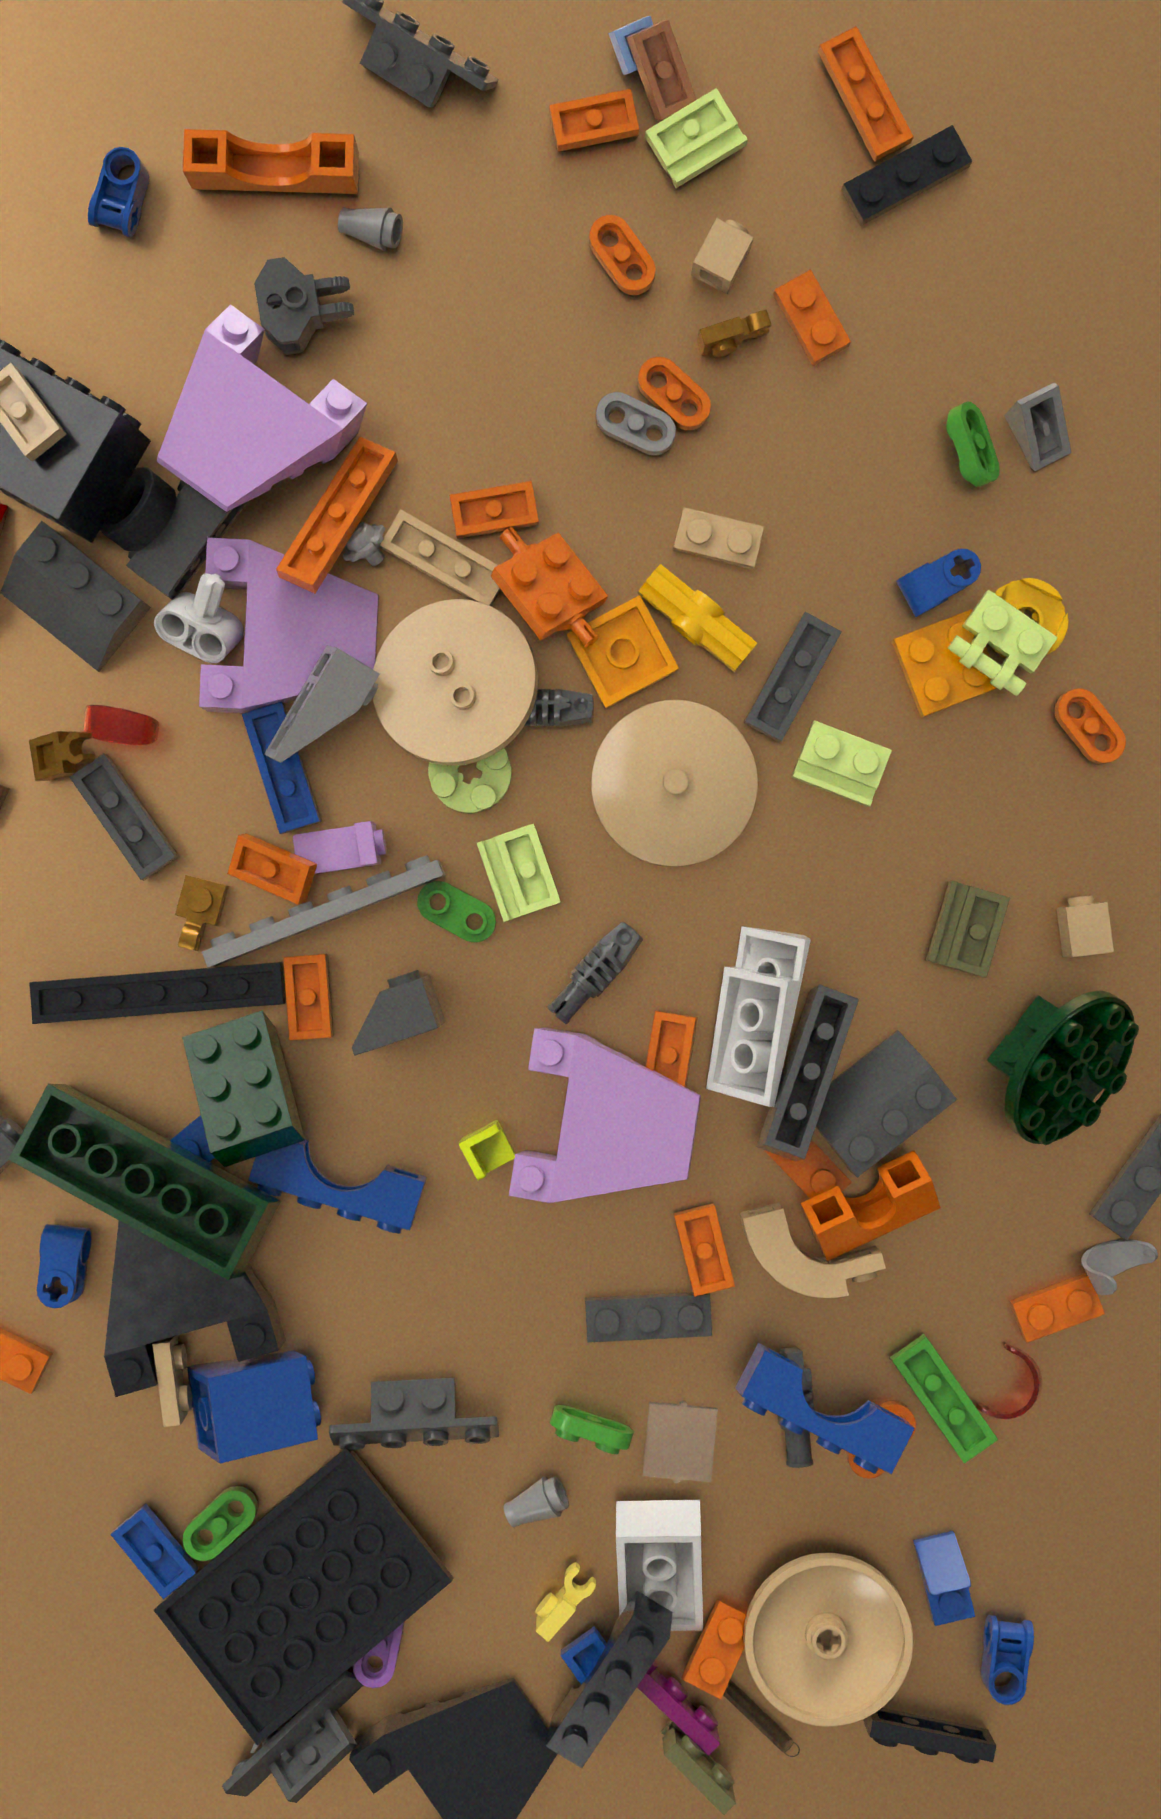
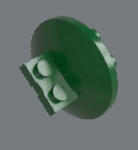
[987,991,1139,1145]

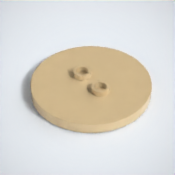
[373,599,538,766]

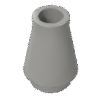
[338,207,403,251]
[504,1476,569,1527]

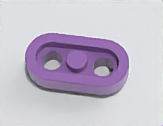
[353,1621,405,1688]

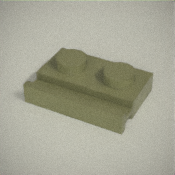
[926,881,1010,978]
[661,1720,736,1815]

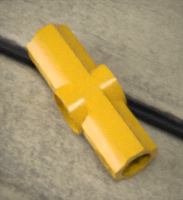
[638,564,757,672]

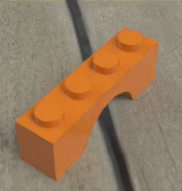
[183,129,359,194]

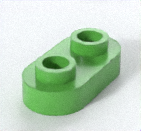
[946,402,1000,487]
[417,881,496,942]
[549,1405,634,1454]
[183,1486,258,1561]

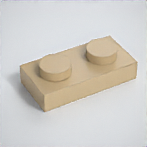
[0,363,66,462]
[673,507,764,570]
[152,1336,192,1427]

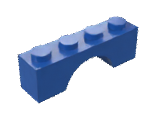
[248,1139,427,1234]
[735,1343,915,1474]

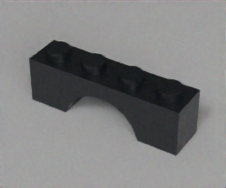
[546,1591,673,1768]

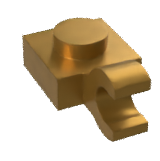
[175,875,229,951]

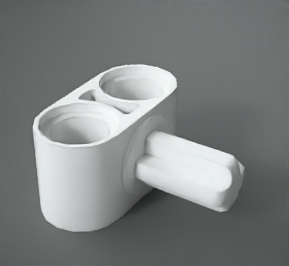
[154,573,244,663]

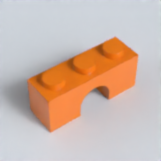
[800,1150,941,1261]

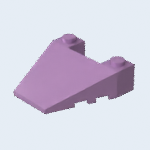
[157,305,367,512]
[199,538,379,713]
[509,1027,701,1203]

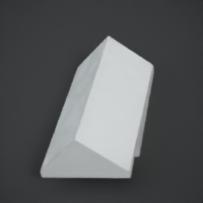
[706,926,811,1107]

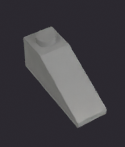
[264,645,380,763]

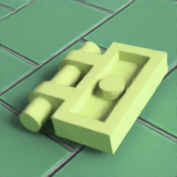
[947,590,1058,696]

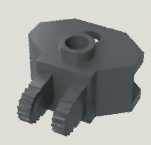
[254,257,354,355]

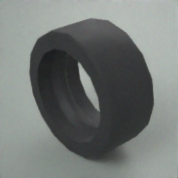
[100,467,176,551]

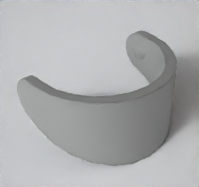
[1081,1239,1158,1295]

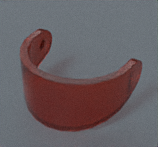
[83,705,159,745]
[976,1343,1043,1419]

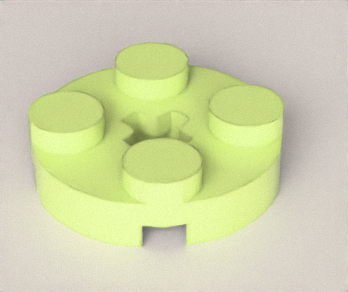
[428,748,512,814]

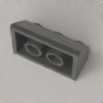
[0,521,151,672]
[352,970,445,1056]
[816,1030,957,1178]

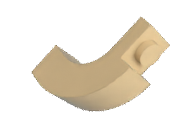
[739,1203,886,1298]

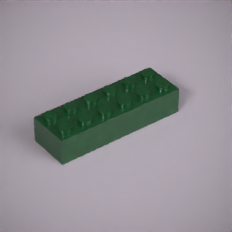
[8,1084,281,1280]

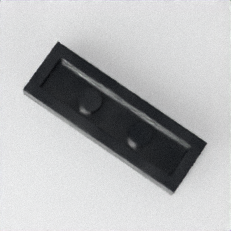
[841,125,972,226]
[863,1708,996,1764]

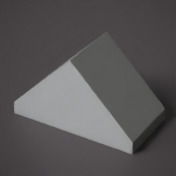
[1004,382,1071,471]

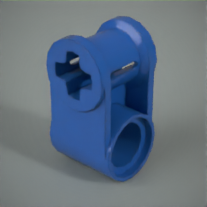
[88,147,149,238]
[896,548,981,617]
[37,1224,92,1308]
[980,1615,1034,1705]

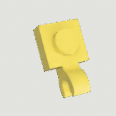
[535,1562,596,1642]

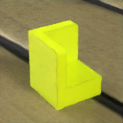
[458,1120,515,1181]

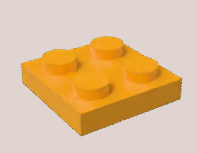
[566,595,679,709]
[892,609,998,718]

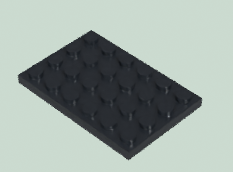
[154,1447,454,1745]

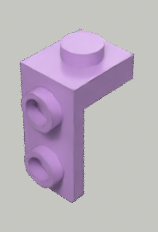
[293,821,386,874]

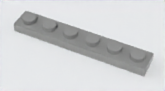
[202,855,446,968]

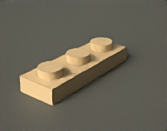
[380,509,501,606]

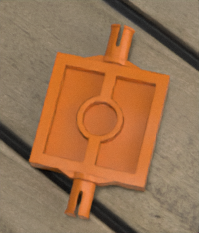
[491,527,608,648]

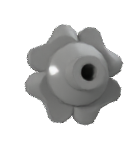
[343,522,385,566]

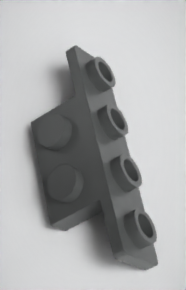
[342,0,498,108]
[329,1378,499,1451]
[222,1671,363,1803]

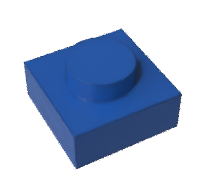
[561,1626,607,1685]

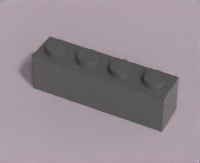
[126,480,248,600]
[756,984,859,1162]

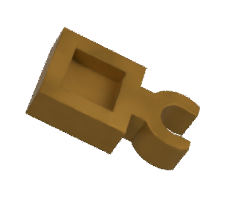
[697,309,772,358]
[29,731,95,781]

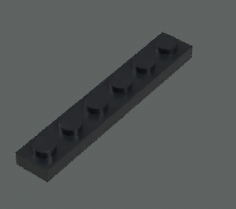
[29,962,286,1024]

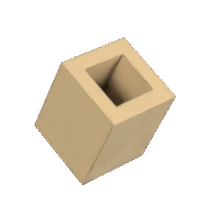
[691,218,754,294]
[1056,895,1114,958]

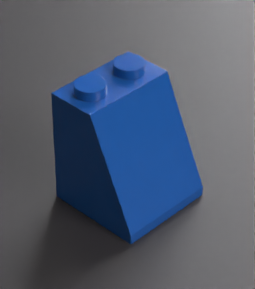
[187,1351,321,1464]

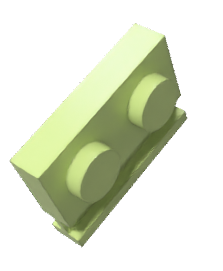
[645,88,748,188]
[791,720,892,807]
[477,823,561,922]

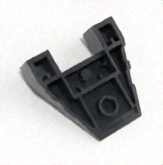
[104,1221,286,1397]
[349,1678,557,1819]

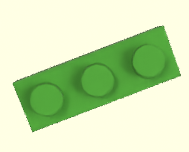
[890,1334,998,1464]

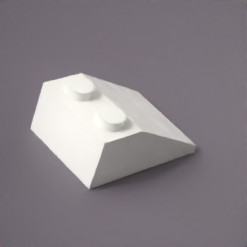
[616,1500,703,1631]

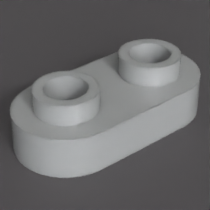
[596,392,676,456]

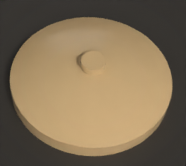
[591,700,758,867]
[743,1553,913,1727]

